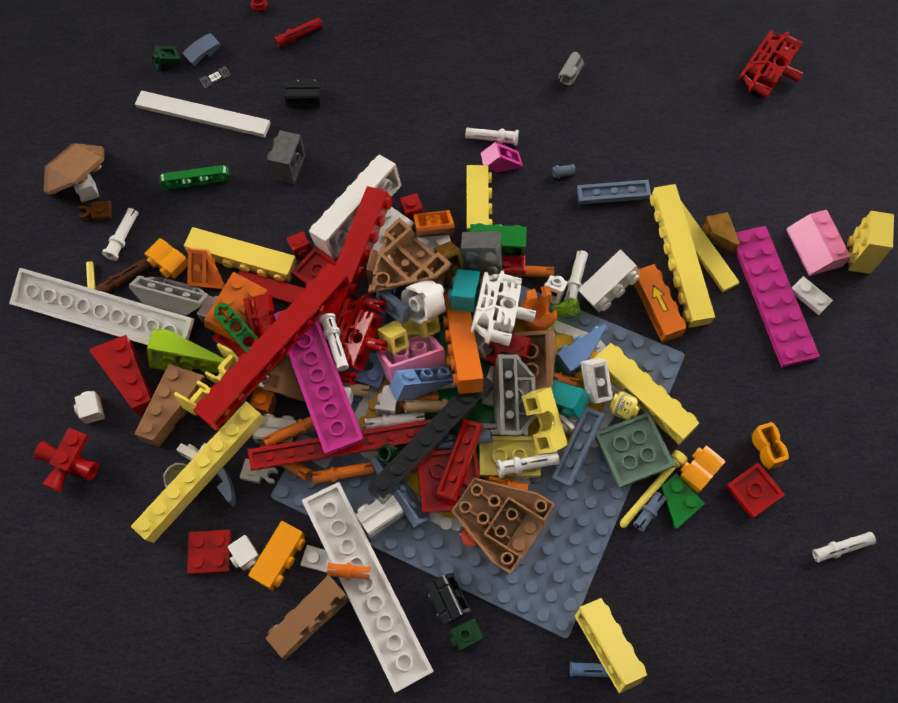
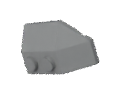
[129,276,208,316]
[492,354,536,435]

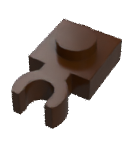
[79,200,112,221]

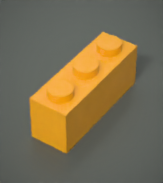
[248,521,306,591]

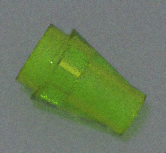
[552,298,580,316]

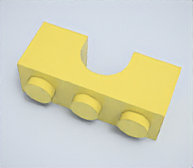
[377,314,440,354]
[521,387,568,454]

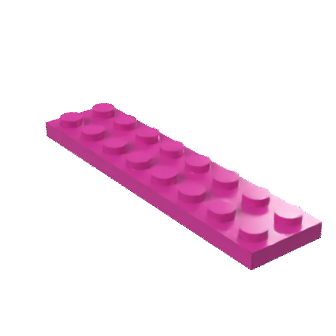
[736,226,820,368]
[274,311,364,456]

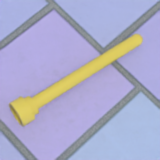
[619,450,688,528]

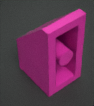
[480,142,523,172]

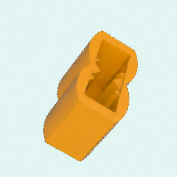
[144,238,188,279]
[752,422,789,470]
[679,445,726,494]

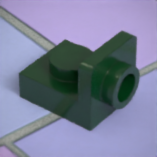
[152,46,180,70]

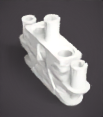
[471,270,536,346]

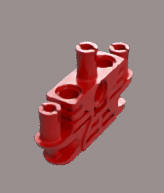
[739,30,804,98]
[327,293,388,385]

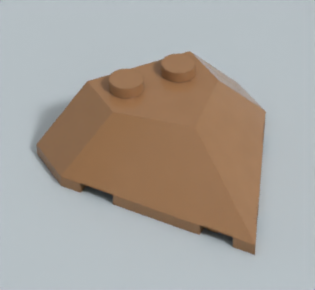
[368,217,451,293]

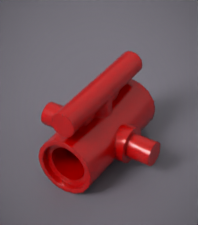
[243,294,276,336]

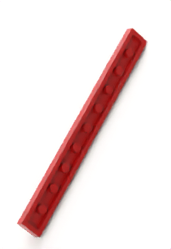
[248,419,452,471]

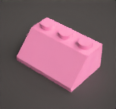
[786,210,851,276]
[376,335,446,383]

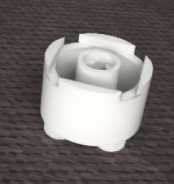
[401,280,446,323]

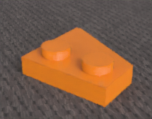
[187,248,225,289]

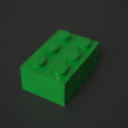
[470,223,527,256]

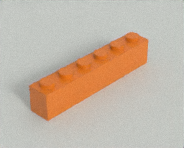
[442,294,483,394]

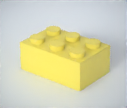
[847,211,894,274]

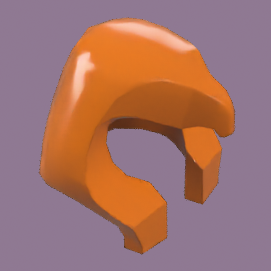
[518,286,557,331]

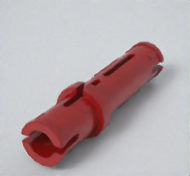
[274,18,323,47]

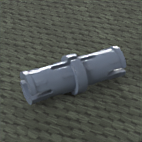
[633,492,666,532]

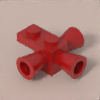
[34,428,99,493]

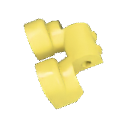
[174,343,239,415]

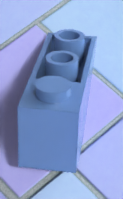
[555,324,606,377]
[389,366,453,401]

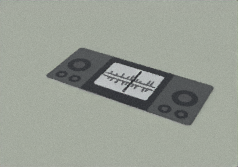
[199,66,231,88]

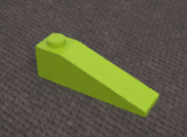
[147,329,225,373]

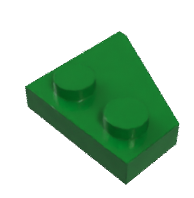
[661,473,705,530]

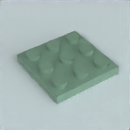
[595,412,675,489]

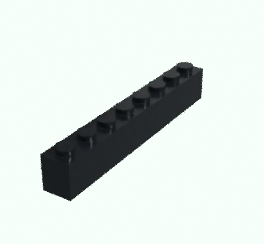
[368,374,494,505]

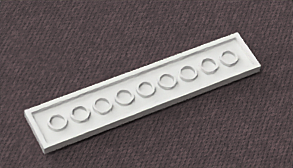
[9,268,195,345]
[302,482,434,693]

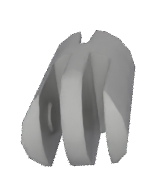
[558,52,585,85]

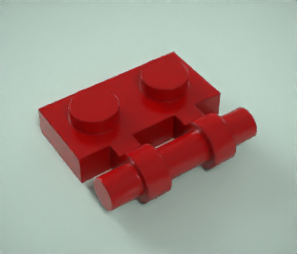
[485,333,532,366]

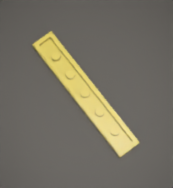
[681,201,740,293]

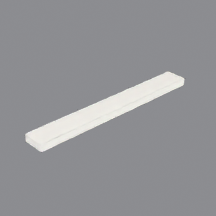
[135,91,271,138]

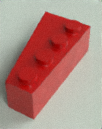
[89,335,153,415]

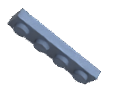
[577,180,651,204]
[552,407,605,488]
[370,456,431,528]

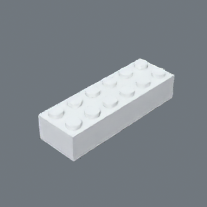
[309,155,401,260]

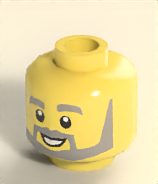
[609,391,640,420]

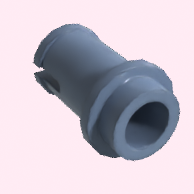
[552,164,575,179]

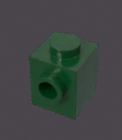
[449,618,483,652]

